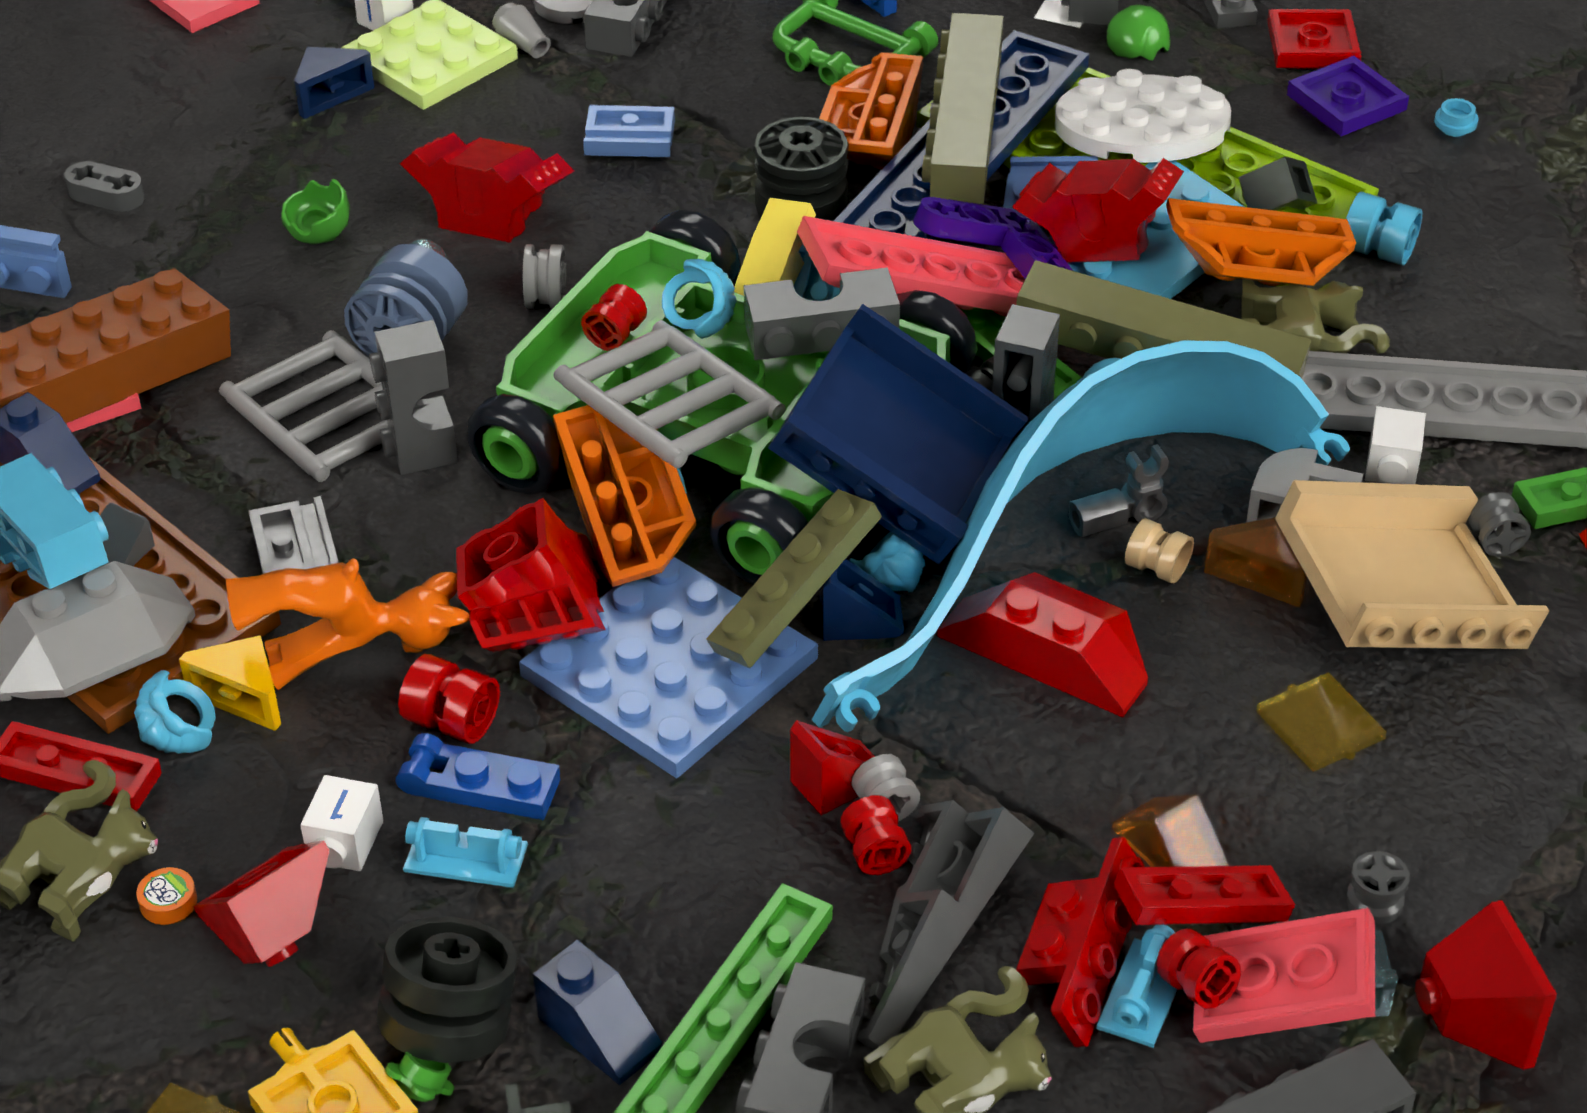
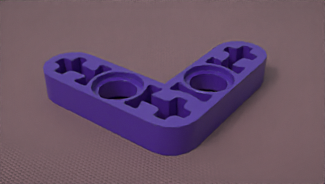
[913,197,1073,279]

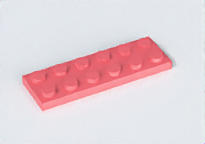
[797,216,1025,317]

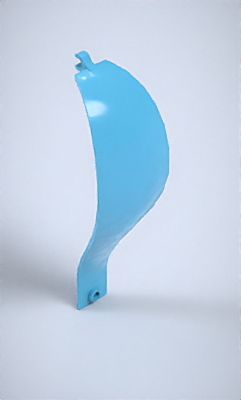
[812,340,1350,733]

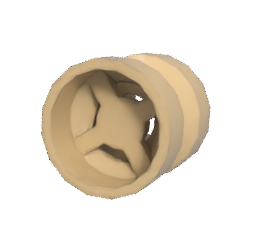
[1125,518,1194,584]

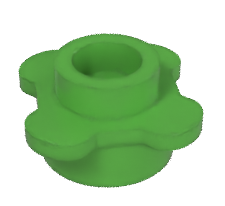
[385,1052,455,1102]

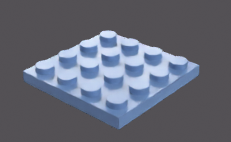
[519,557,818,779]

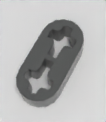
[64,161,145,212]

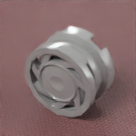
[523,244,566,309]

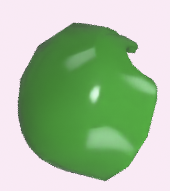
[1107,4,1170,60]
[281,179,350,244]

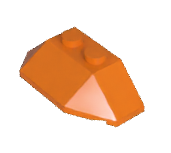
[819,52,923,169]
[1166,198,1356,286]
[553,405,696,587]

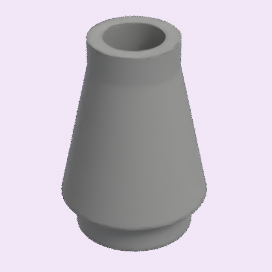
[492,2,550,58]

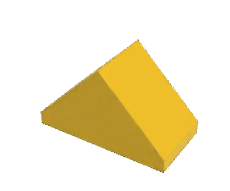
[179,635,281,731]

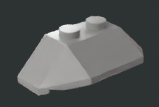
[0,561,196,701]

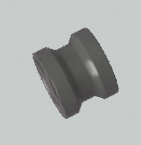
[1468,492,1531,556]
[1346,851,1410,925]

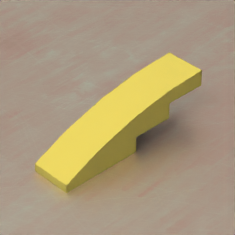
[734,198,816,296]

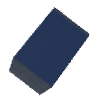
[294,47,375,119]
[820,559,904,641]

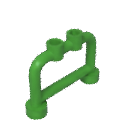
[772,0,938,86]

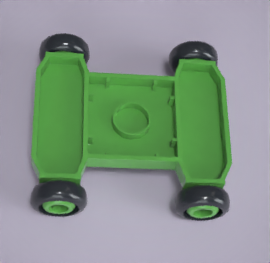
[467,210,978,585]

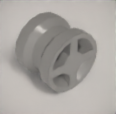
[852,754,920,822]

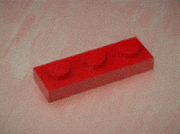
[0,721,162,812]
[1113,865,1296,925]

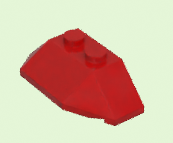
[937,572,1148,718]

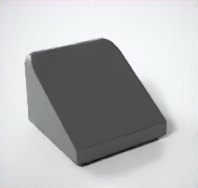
[100,503,155,567]

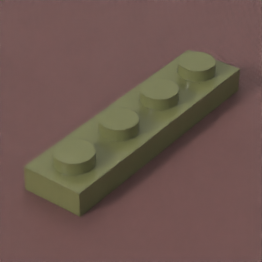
[706,489,882,668]

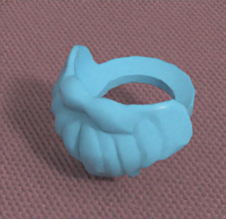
[662,259,737,339]
[849,532,925,592]
[134,670,216,754]

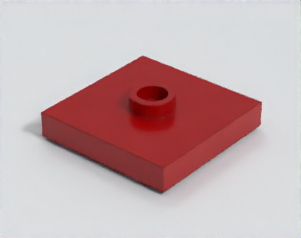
[1267,9,1362,68]

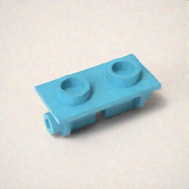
[403,817,528,888]
[1096,924,1177,1048]

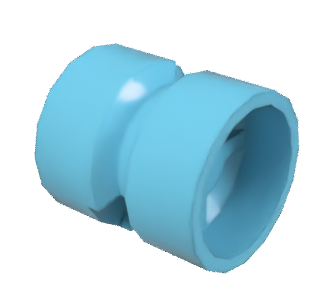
[1346,192,1423,266]

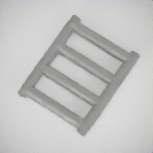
[554,320,785,468]
[219,330,388,482]

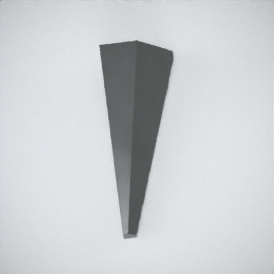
[857,800,1034,1050]

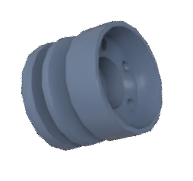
[344,244,468,356]

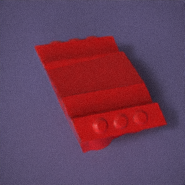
[399,132,575,243]
[1012,158,1184,262]
[456,498,606,652]

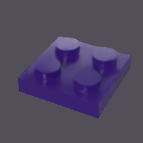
[1287,56,1409,136]

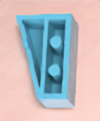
[0,453,109,589]

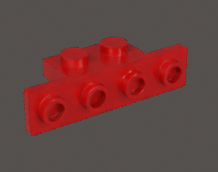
[1016,837,1145,1047]

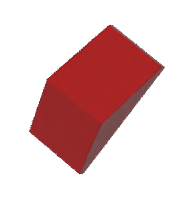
[790,720,875,816]

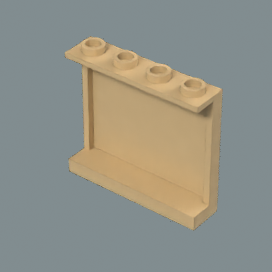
[1275,480,1549,649]

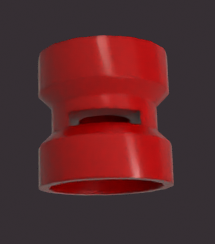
[581,284,647,351]
[841,795,911,875]
[1156,929,1241,1009]

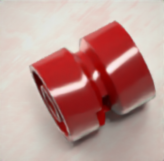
[398,654,500,744]

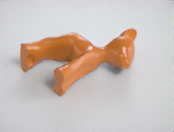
[226,558,470,690]

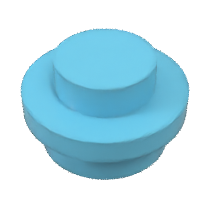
[1434,98,1478,137]

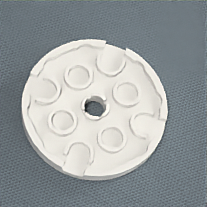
[1055,69,1231,163]

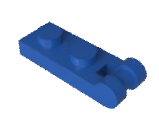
[395,733,561,820]

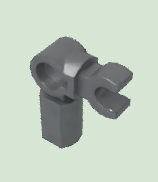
[1069,444,1169,537]

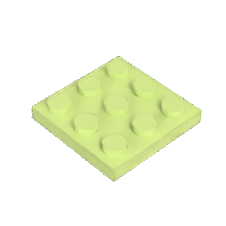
[342,0,518,110]

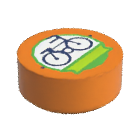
[136,867,197,925]

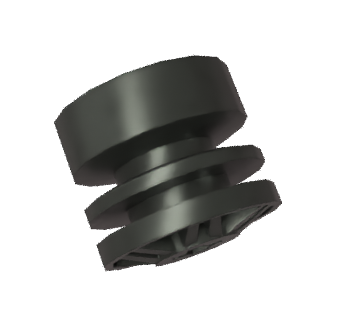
[754,116,848,221]

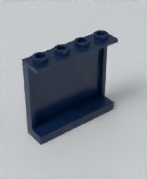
[768,304,1029,564]

